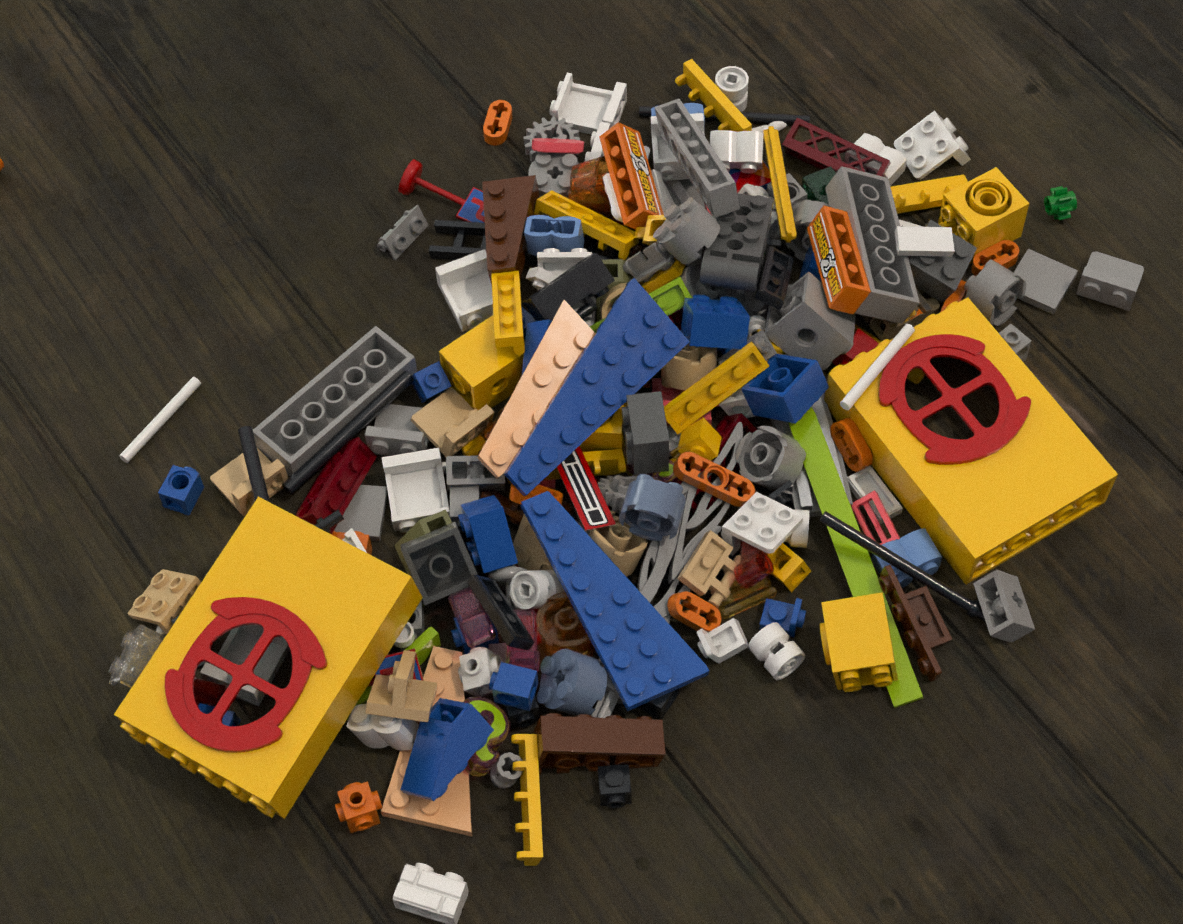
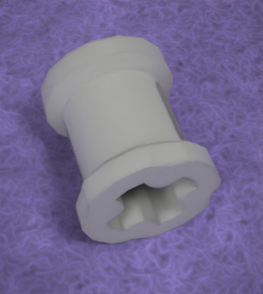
[490,752,523,789]

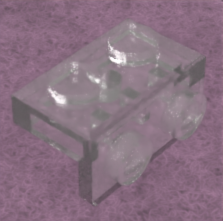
[109,624,165,688]

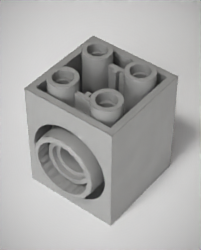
[764,272,856,370]

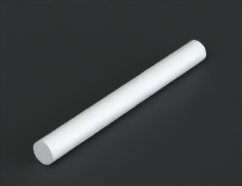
[840,324,915,410]
[119,377,201,463]

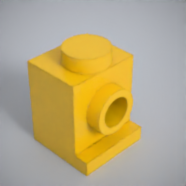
[759,543,811,593]

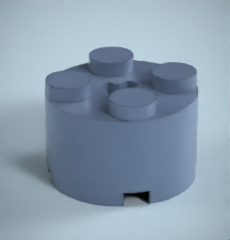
[619,474,686,541]
[537,649,607,716]

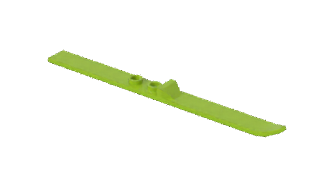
[788,407,923,708]

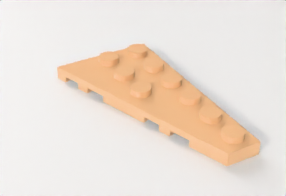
[477,300,596,479]
[381,646,472,837]

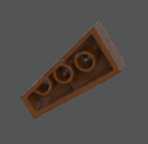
[482,175,540,285]
[532,713,665,775]

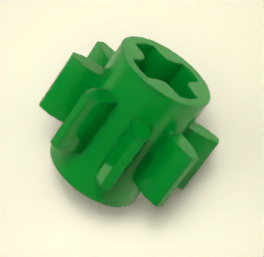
[1044,186,1077,220]

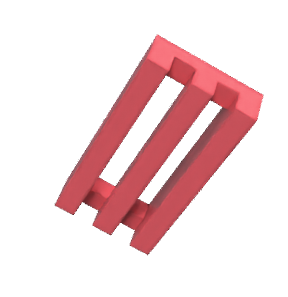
[851,490,900,545]

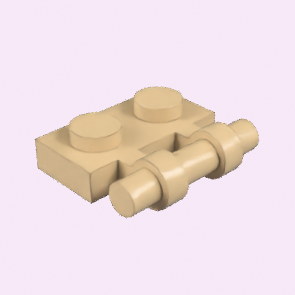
[677,530,746,608]

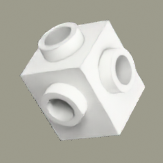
[458,647,503,698]

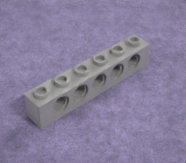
[655,98,740,218]

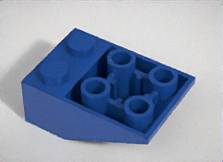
[400,698,494,801]

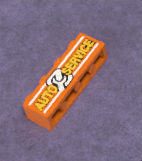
[599,122,664,230]
[807,205,871,314]

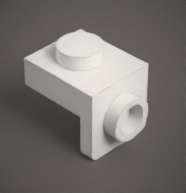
[697,618,748,663]

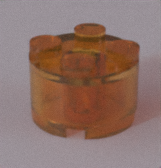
[568,156,611,213]
[536,592,594,657]

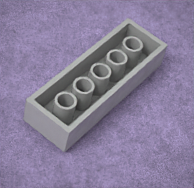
[825,166,920,324]
[253,326,417,476]

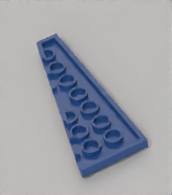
[504,278,690,496]
[521,491,709,711]

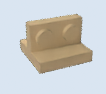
[366,650,437,722]

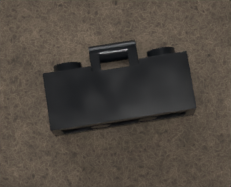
[523,252,615,321]

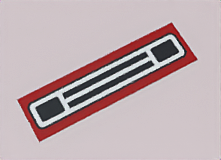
[557,446,616,530]

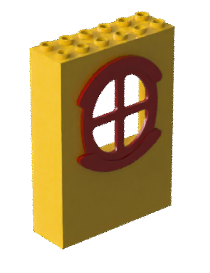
[824,297,1118,585]
[114,497,423,819]

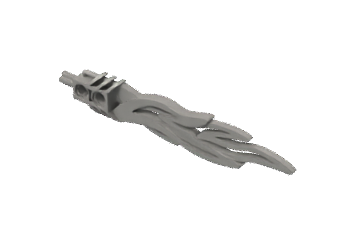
[591,422,743,718]

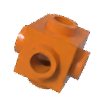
[335,781,383,833]

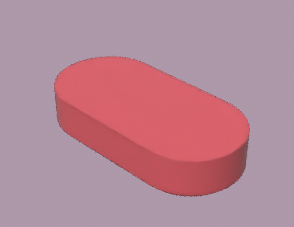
[532,138,584,154]

